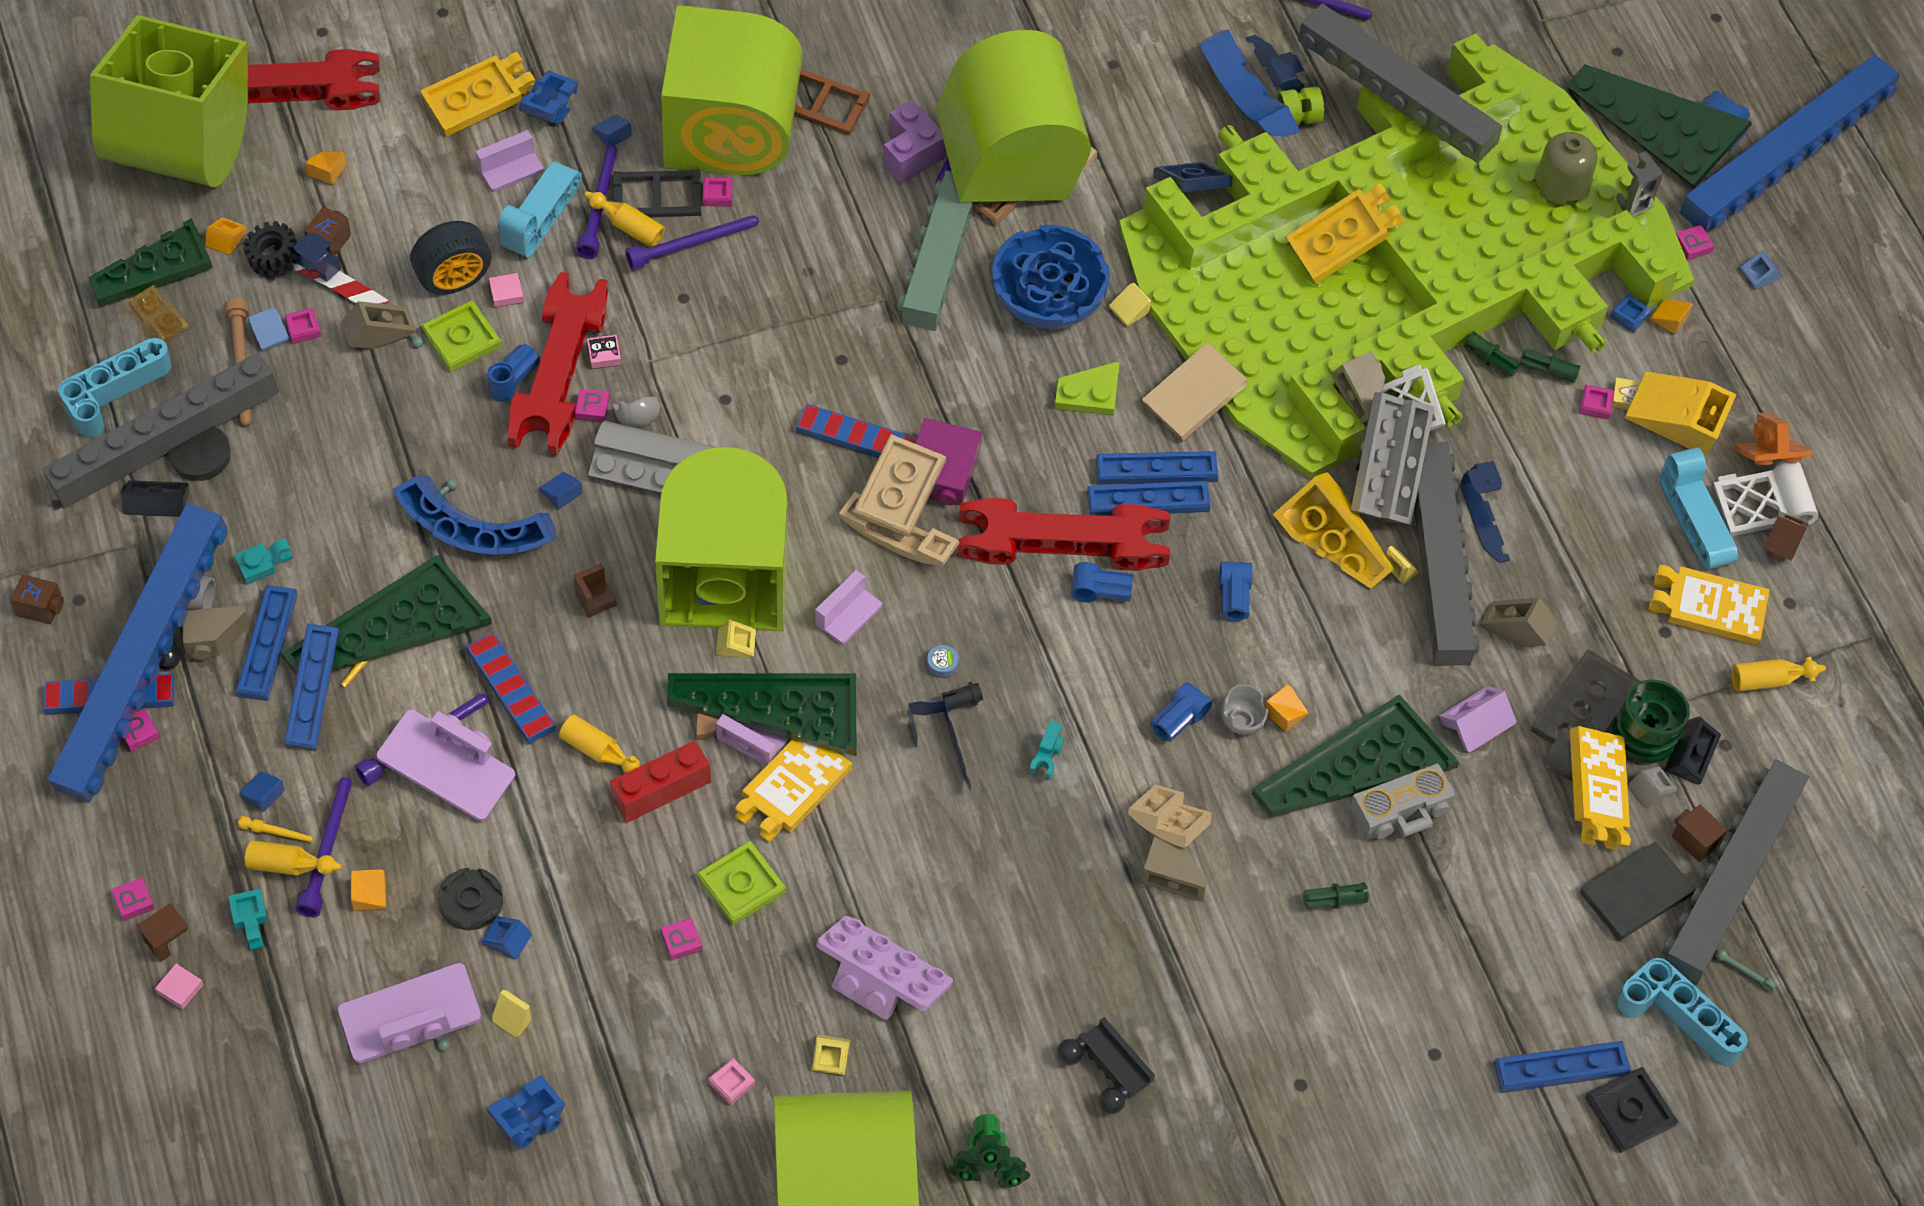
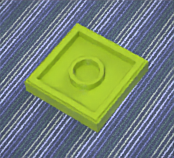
[420,300,502,373]
[697,841,786,926]

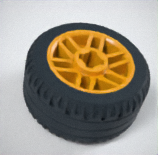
[410,221,492,295]

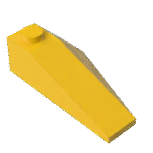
[1273,472,1394,589]

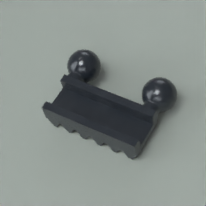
[1057,1017,1155,1114]

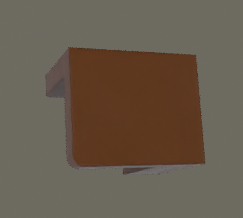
[574,564,617,617]
[137,903,188,962]

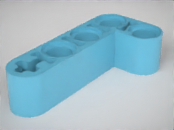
[498,161,582,258]
[58,338,172,438]
[1660,447,1738,570]
[1617,958,1748,1066]

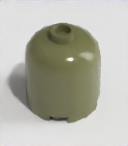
[1534,132,1598,205]

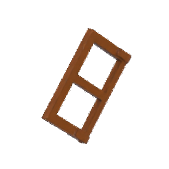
[794,69,870,135]

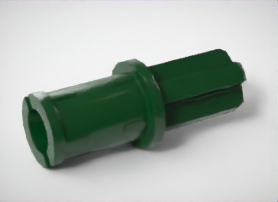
[1464,331,1520,376]
[1520,348,1580,383]
[1303,882,1369,909]

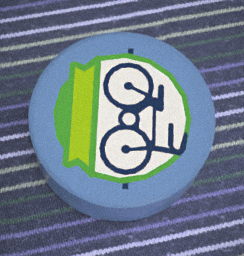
[927,645,958,677]

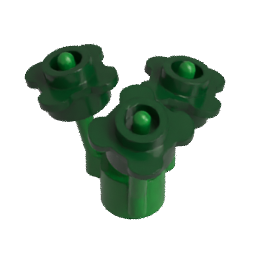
[948,1114,1030,1188]

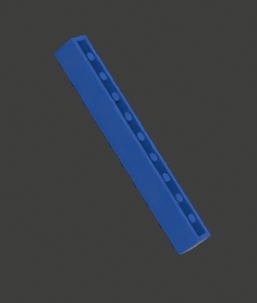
[1680,54,1900,233]
[48,503,227,803]

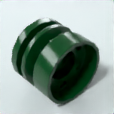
[1612,679,1690,763]

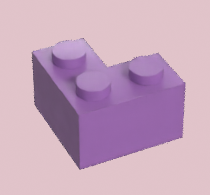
[883,100,946,184]

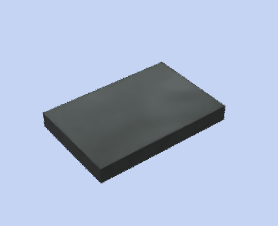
[1579,841,1696,941]

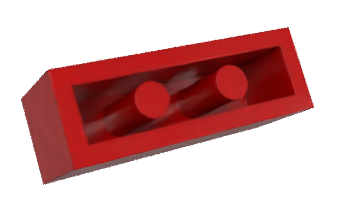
[610,740,711,823]

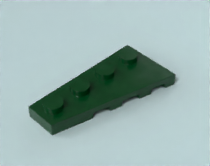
[88,218,213,306]

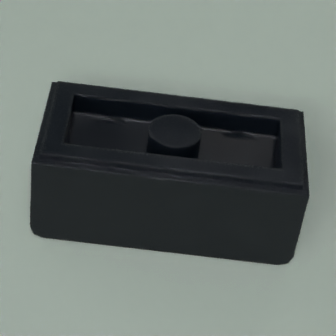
[122,480,189,517]
[1665,716,1721,785]

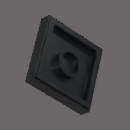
[1585,1067,1678,1153]

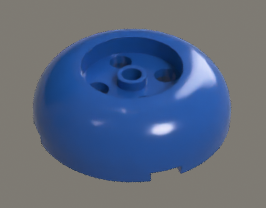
[992,225,1110,329]

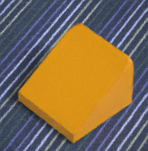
[205,217,247,255]
[1650,299,1693,334]

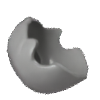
[612,395,661,429]
[1220,684,1269,735]

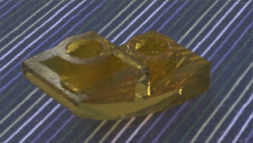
[129,285,189,343]

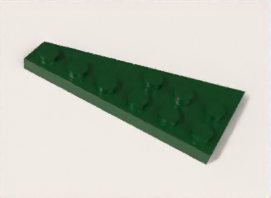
[1566,64,1752,188]
[282,555,492,676]
[667,673,857,756]
[1252,694,1459,818]

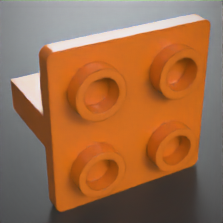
[1735,412,1812,465]

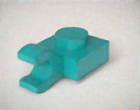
[234,538,293,585]
[1030,720,1065,781]
[228,888,268,950]

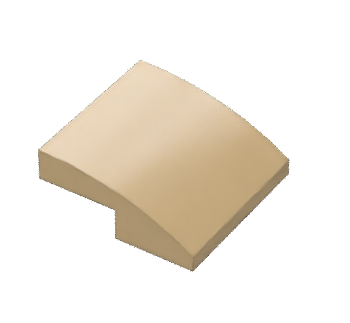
[1128,784,1212,848]

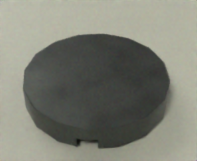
[169,426,231,480]
[438,868,503,931]

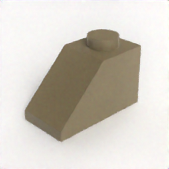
[341,301,416,349]
[1331,351,1385,424]
[1480,598,1559,647]
[183,605,250,660]
[1141,836,1207,902]

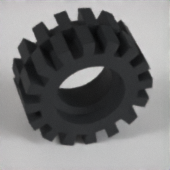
[243,221,301,278]

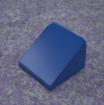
[592,115,632,147]
[540,471,582,510]
[239,771,285,813]
[481,916,532,959]

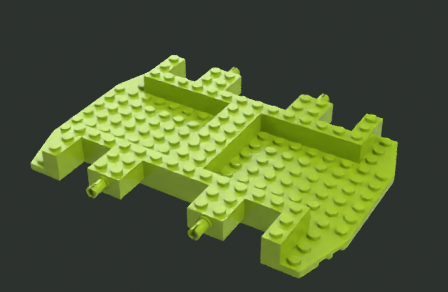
[1118,33,1694,479]

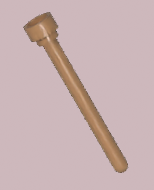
[224,298,251,426]

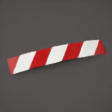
[292,263,390,304]

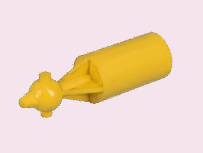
[584,191,665,247]
[1731,657,1826,692]
[559,714,641,773]
[245,840,342,876]

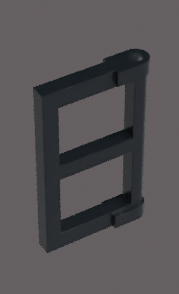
[612,169,701,218]

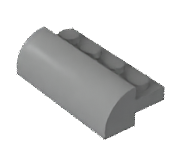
[1351,392,1434,525]
[588,421,717,494]

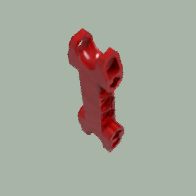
[248,49,381,110]
[507,272,609,456]
[958,498,1170,571]

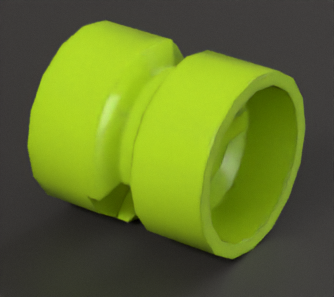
[1276,86,1324,126]

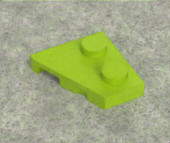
[1055,362,1120,416]

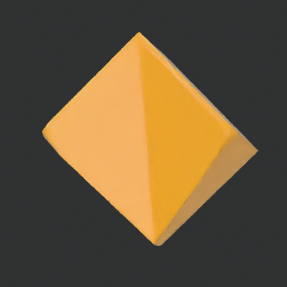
[305,151,347,185]
[1265,684,1308,732]
[351,869,386,911]

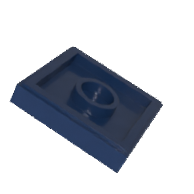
[1153,161,1232,192]

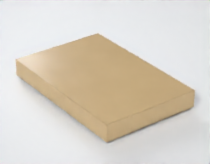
[1142,342,1249,441]
[853,434,946,537]

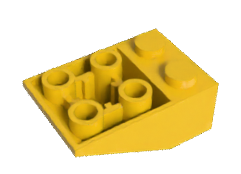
[1624,371,1737,457]

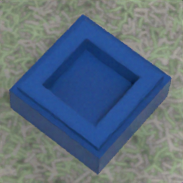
[1609,294,1652,333]

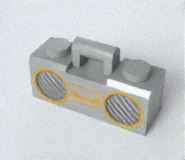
[1349,763,1455,841]

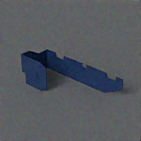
[1246,35,1305,93]
[273,232,342,282]
[1460,461,1510,563]
[907,700,971,791]

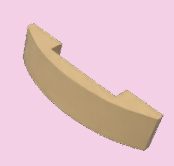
[839,492,959,566]

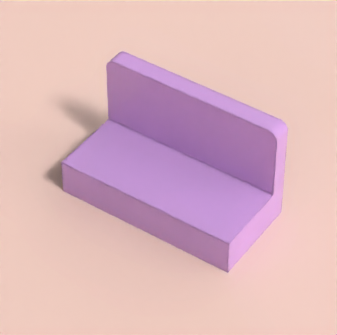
[475,130,544,192]
[815,570,882,645]
[1439,686,1516,752]
[716,714,789,766]

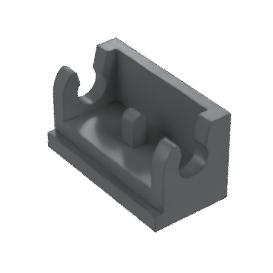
[1617,151,1663,217]

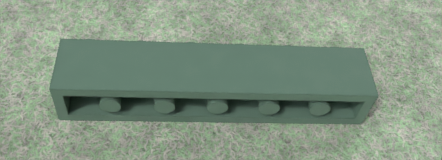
[898,170,976,331]

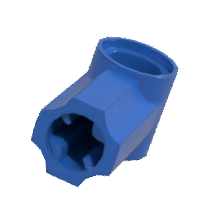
[487,343,540,401]
[1219,561,1252,622]
[1071,562,1133,602]
[1151,682,1213,742]

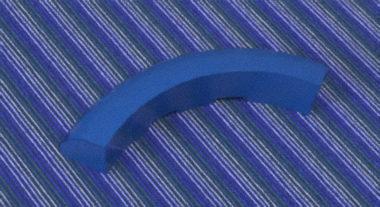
[1199,29,1300,137]
[392,475,557,554]

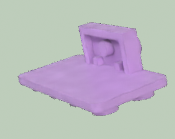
[377,710,515,821]
[816,916,953,1020]
[338,963,482,1064]

